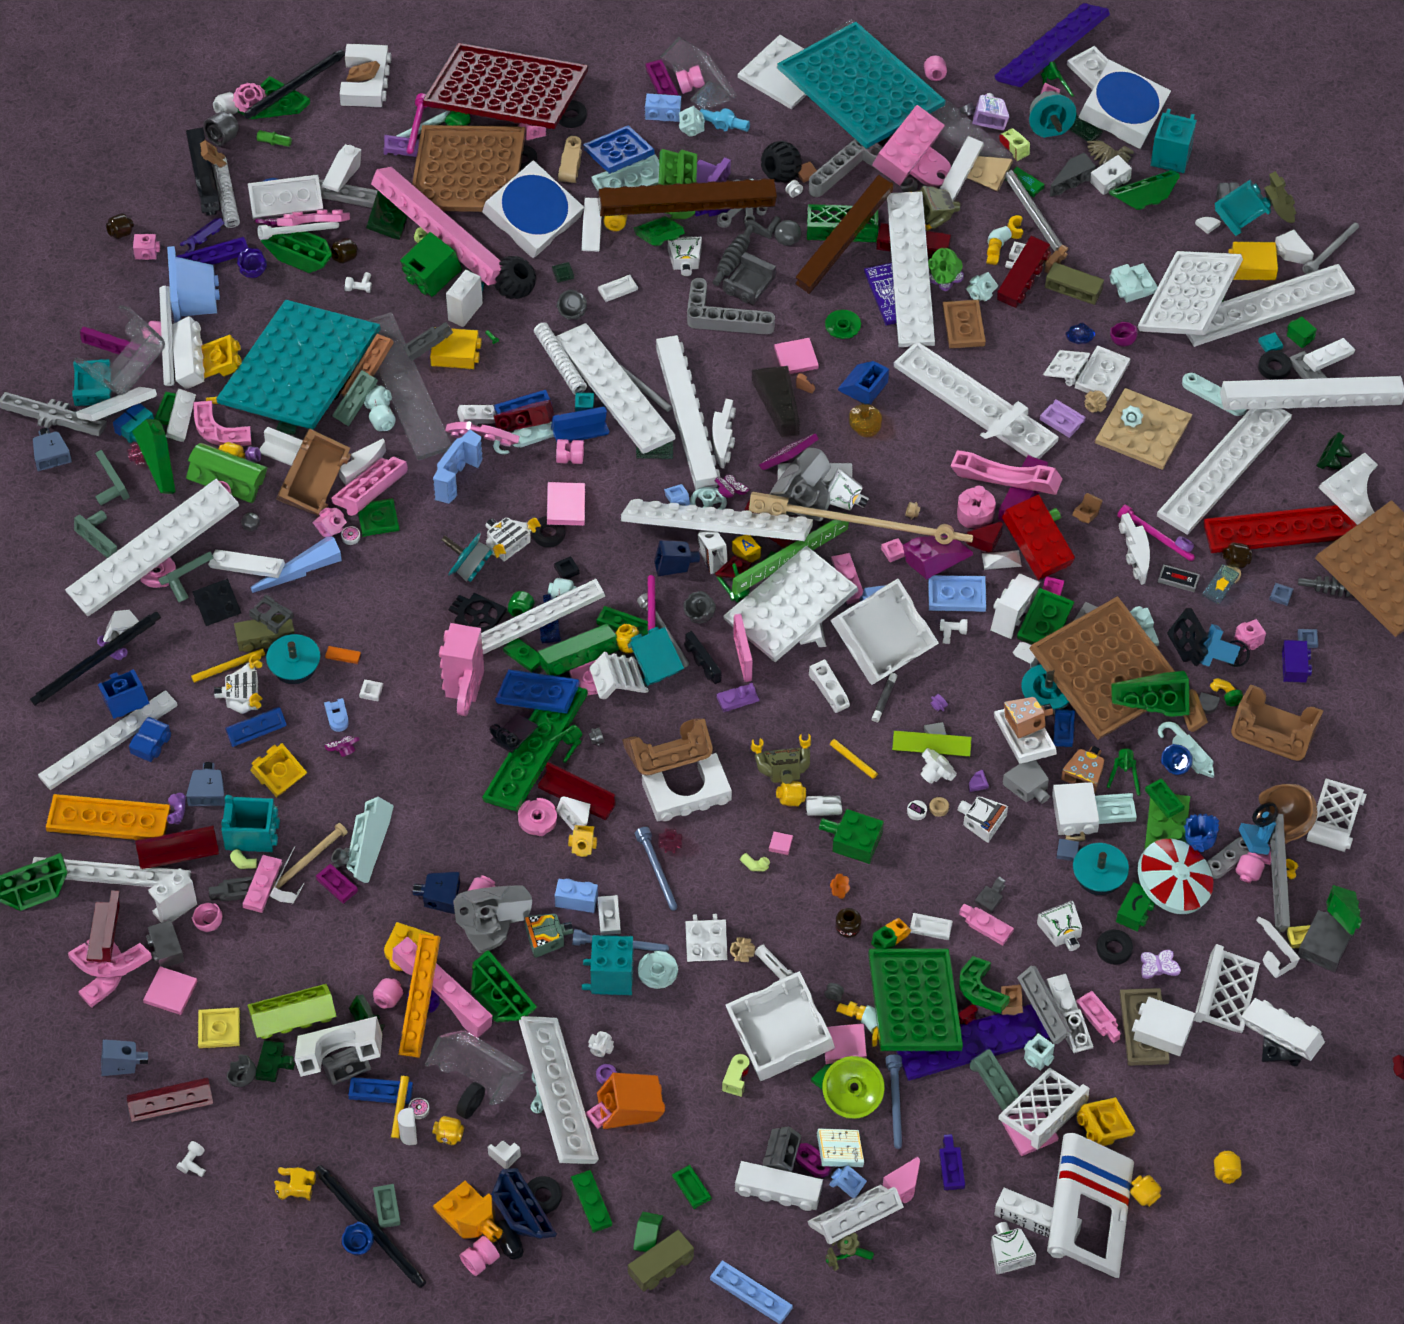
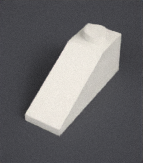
[322,144,361,192]

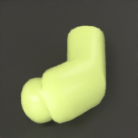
[414,227,428,243]
[230,849,257,869]
[740,853,770,871]

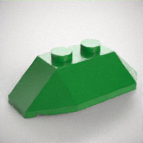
[1109,170,1180,210]
[261,232,332,273]
[0,853,68,911]
[471,950,537,1022]

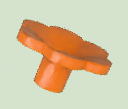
[830,874,850,899]

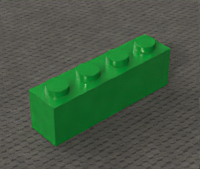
[538,624,619,676]

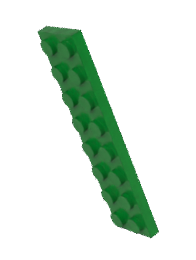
[482,687,588,812]

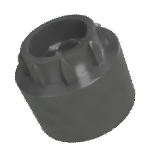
[203,112,239,146]

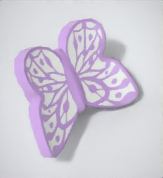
[1141,950,1181,979]

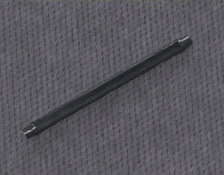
[244,49,345,119]
[30,611,161,706]
[315,1165,426,1288]

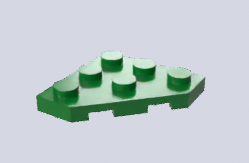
[238,76,310,119]

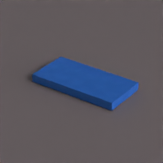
[495,669,580,714]

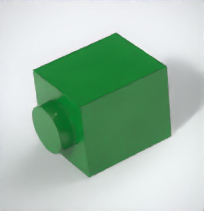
[1287,316,1317,348]

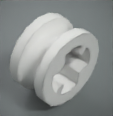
[785,180,803,198]

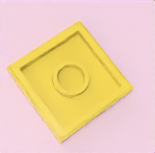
[198,1008,240,1048]

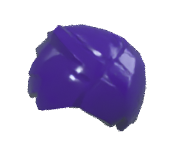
[237,248,267,278]

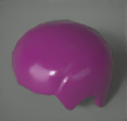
[1110,322,1137,347]

